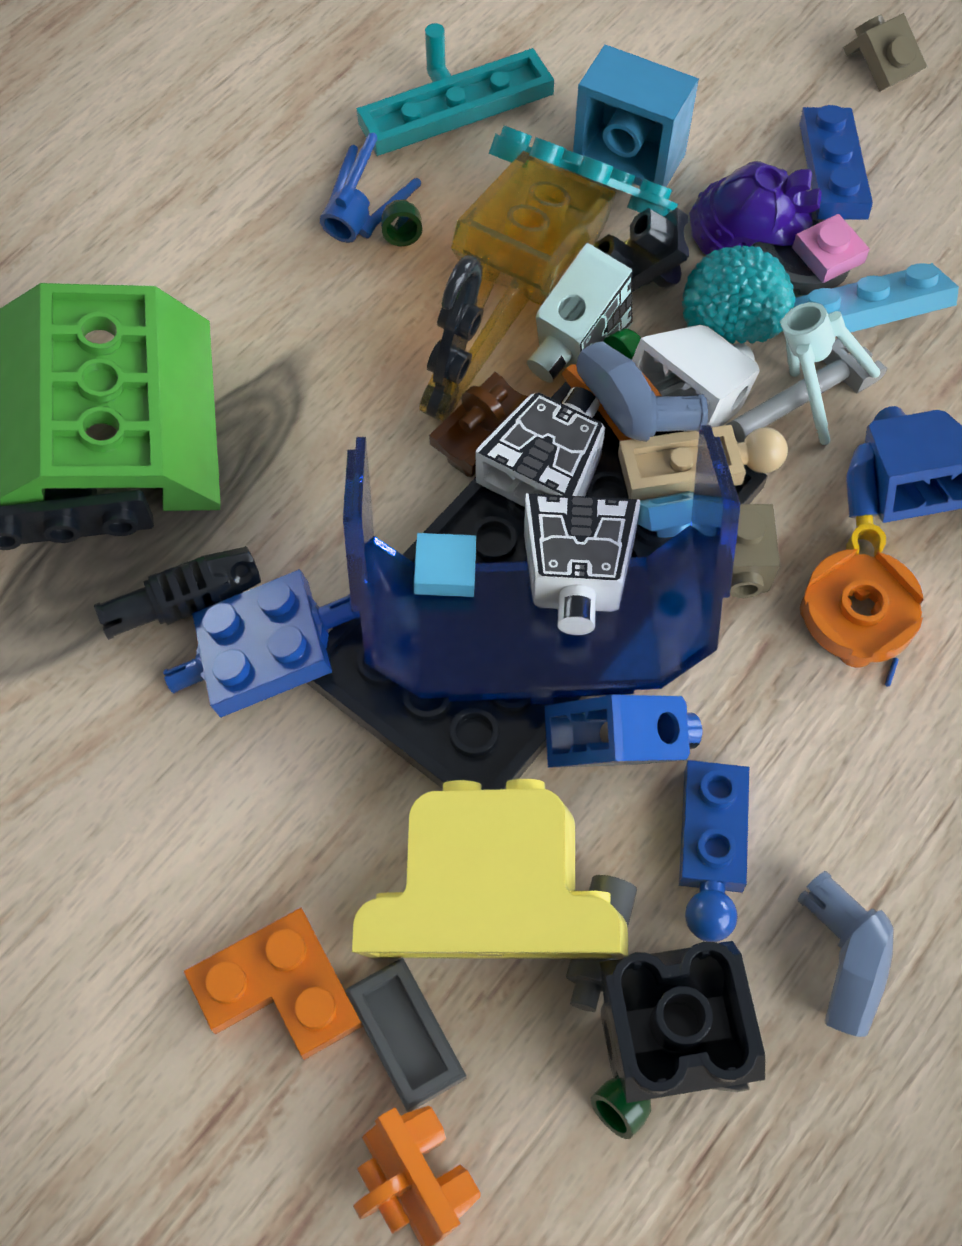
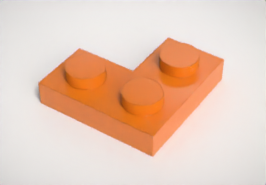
[183,907,363,1060]

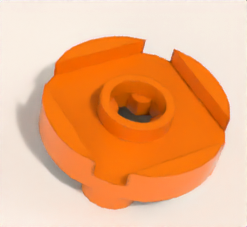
[799,549,923,668]

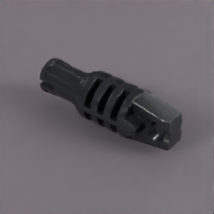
[94,546,261,640]

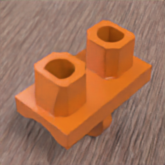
[353,1106,481,1246]

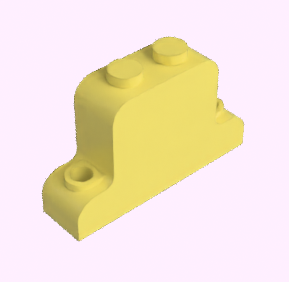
[352,779,628,959]

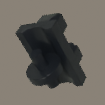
[594,207,689,292]

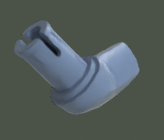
[576,341,708,442]
[798,871,894,1037]

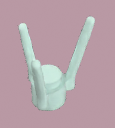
[780,302,880,445]

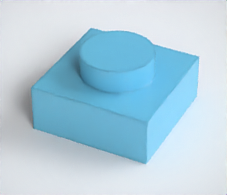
[637,491,709,538]

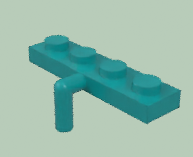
[356,23,554,156]

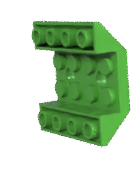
[0,283,221,511]

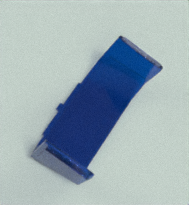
[343,425,740,705]

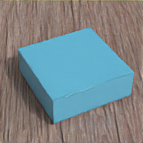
[414,533,476,597]

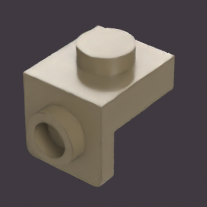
[843,13,927,92]
[711,504,780,598]

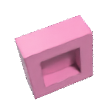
[792,214,870,283]

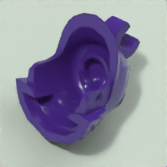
[689,161,822,255]

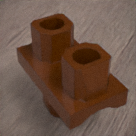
[429,372,528,477]

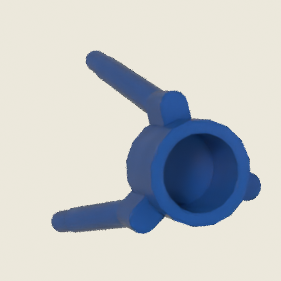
[319,132,421,243]

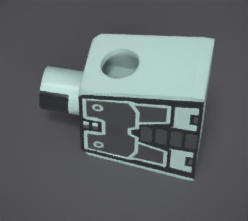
[527,243,633,383]

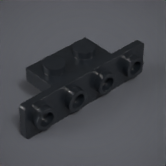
[0,488,154,550]

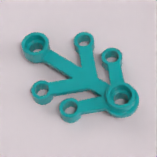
[488,125,678,216]

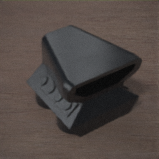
[599,941,765,1103]

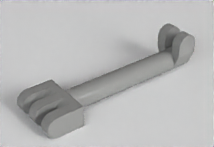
[724,337,887,443]

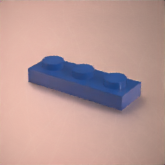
[799,105,873,220]

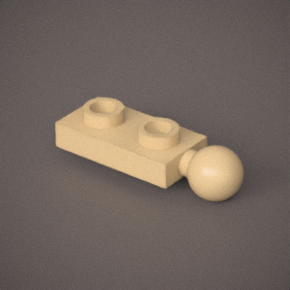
[618,425,788,500]

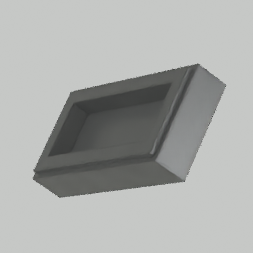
[345,957,467,1113]

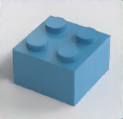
[573,44,699,187]

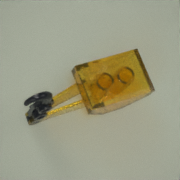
[419,151,617,422]

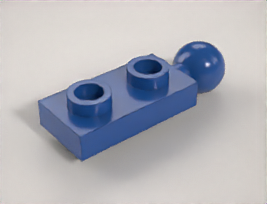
[679,760,750,942]

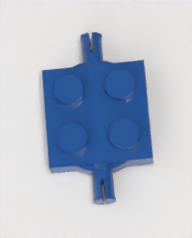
[163,569,361,718]

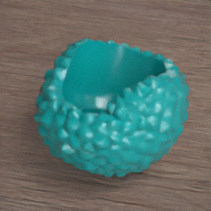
[682,246,795,344]

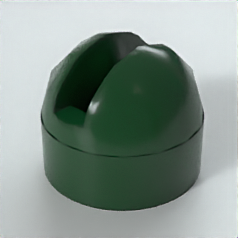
[381,199,423,246]
[591,1075,651,1139]

